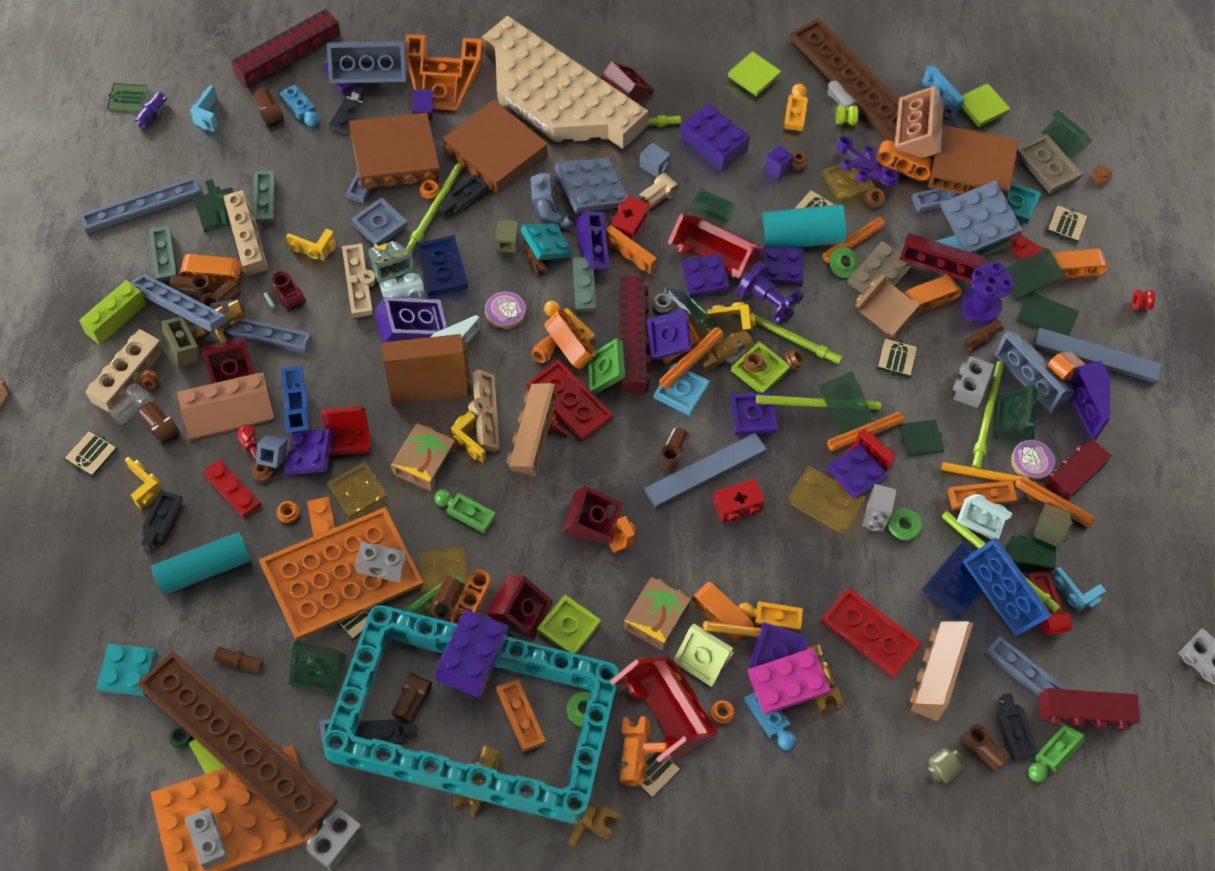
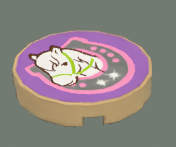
[485,292,526,330]
[1011,440,1055,481]

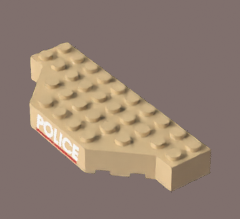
[482,16,648,149]

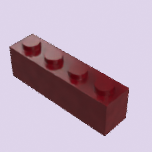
[899,233,986,283]
[1039,688,1140,730]

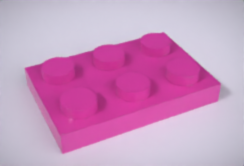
[747,648,831,715]

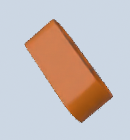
[877,140,933,181]
[1046,249,1108,279]
[180,254,242,285]
[903,275,962,314]
[544,309,596,369]
[1047,352,1086,381]
[450,570,491,623]
[691,582,754,643]

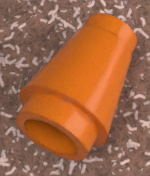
[531,334,557,363]

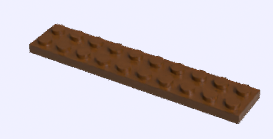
[790,18,899,142]
[137,651,338,839]

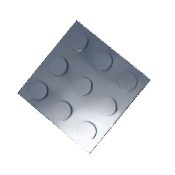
[554,157,627,213]
[940,180,1022,253]

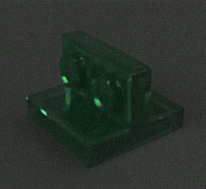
[1042,109,1092,158]
[193,179,234,233]
[995,385,1038,440]
[289,640,347,695]

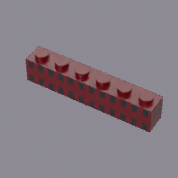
[231,9,341,87]
[619,276,650,393]

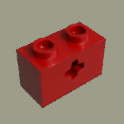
[608,195,649,241]
[713,479,765,523]

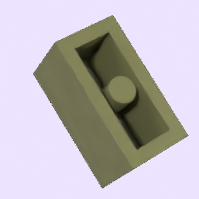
[162,316,198,368]
[1034,502,1073,548]

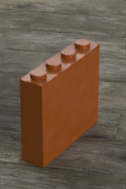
[443,100,548,194]
[350,113,440,189]
[928,125,1019,200]
[382,334,471,405]

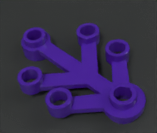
[836,136,899,187]

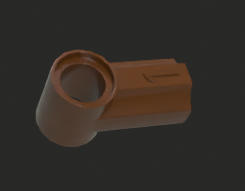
[253,87,284,125]
[169,274,214,300]
[200,281,241,307]
[138,401,180,444]
[660,427,690,472]
[427,575,464,621]
[391,673,432,723]
[962,724,1010,771]

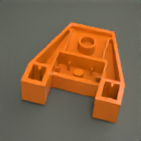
[405,34,483,112]

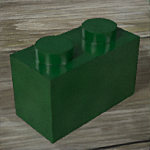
[1006,535,1056,574]

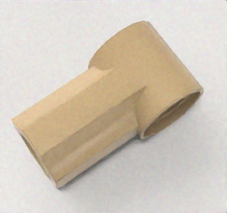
[639,173,679,209]

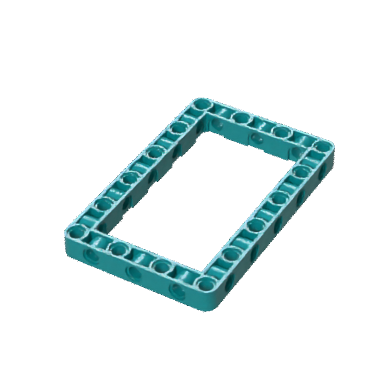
[323,605,619,823]

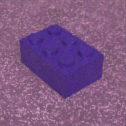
[680,103,750,172]
[436,609,509,698]

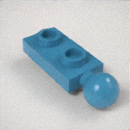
[279,85,320,127]
[744,692,797,750]

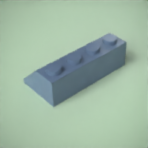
[327,41,406,83]
[994,331,1075,413]

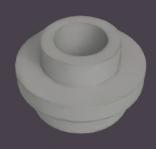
[653,293,673,313]

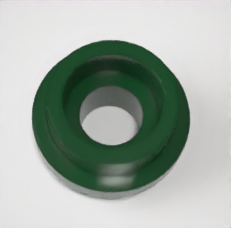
[169,726,194,750]

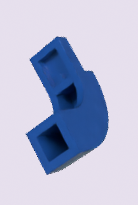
[280,365,310,433]

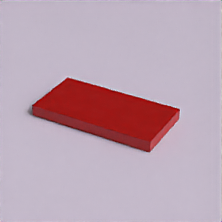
[527,359,614,443]
[821,587,922,678]

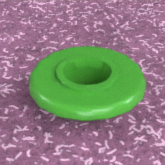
[829,247,859,278]
[888,508,922,540]
[566,692,600,727]

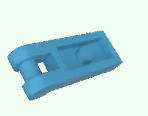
[922,66,965,113]

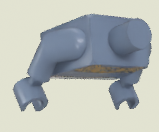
[531,173,574,229]

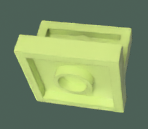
[673,624,734,687]

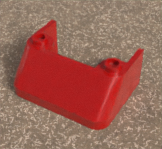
[667,214,763,280]
[611,657,718,762]

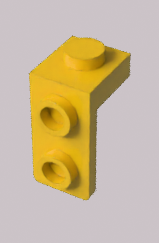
[286,229,336,261]
[707,302,756,333]
[451,411,486,463]
[125,457,161,510]

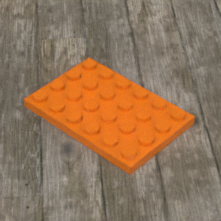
[259,507,424,641]
[150,745,318,871]

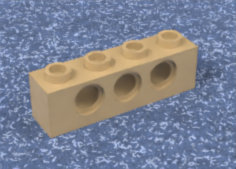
[223,190,269,276]
[86,329,164,414]

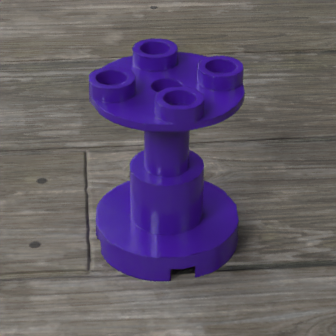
[737,262,804,325]
[960,262,1014,325]

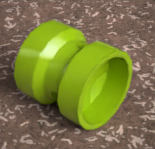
[836,105,858,125]

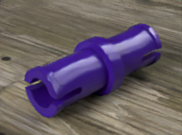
[134,91,167,128]

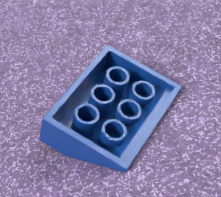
[962,537,1052,637]

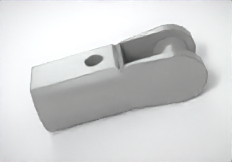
[828,81,856,108]

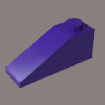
[576,211,610,270]

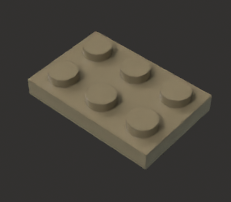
[1016,134,1082,193]
[847,241,914,293]

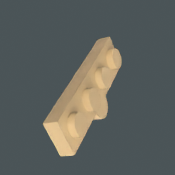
[342,243,376,318]
[468,369,500,453]

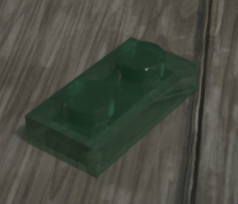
[692,188,736,222]

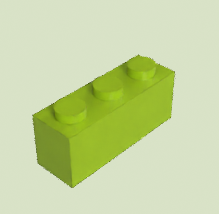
[79,280,146,345]

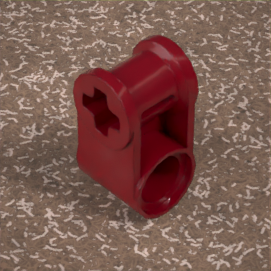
[272,271,306,312]

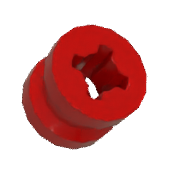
[1132,290,1155,310]

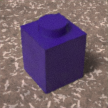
[412,89,435,119]
[764,145,794,181]

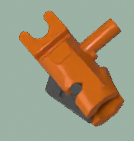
[616,716,668,786]

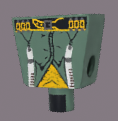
[368,241,415,283]

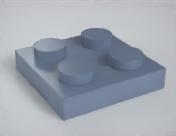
[351,197,408,245]

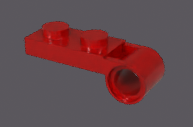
[1026,571,1072,635]

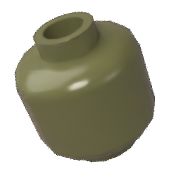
[927,747,964,784]

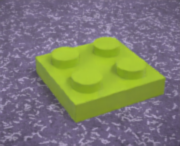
[731,341,790,393]
[537,595,601,654]

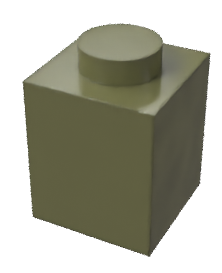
[495,220,518,253]

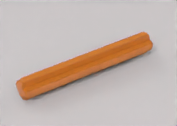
[822,217,886,264]
[659,327,724,389]
[827,412,905,451]
[1015,476,1095,527]

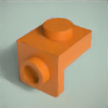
[609,516,637,553]

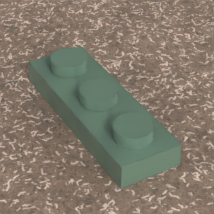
[253,170,275,224]
[149,226,177,282]
[573,257,596,313]

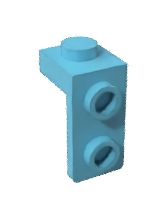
[190,85,218,131]
[1051,567,1106,612]

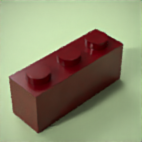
[1045,439,1112,501]

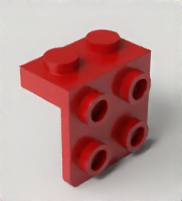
[321,406,370,455]
[841,428,896,473]

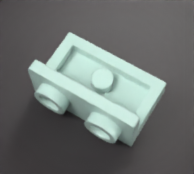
[379,273,426,299]
[957,494,1012,540]

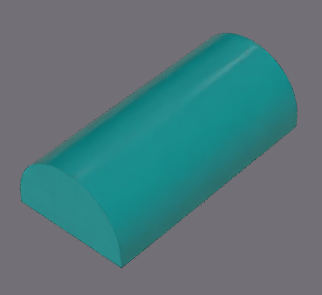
[762,204,846,248]
[150,532,251,596]

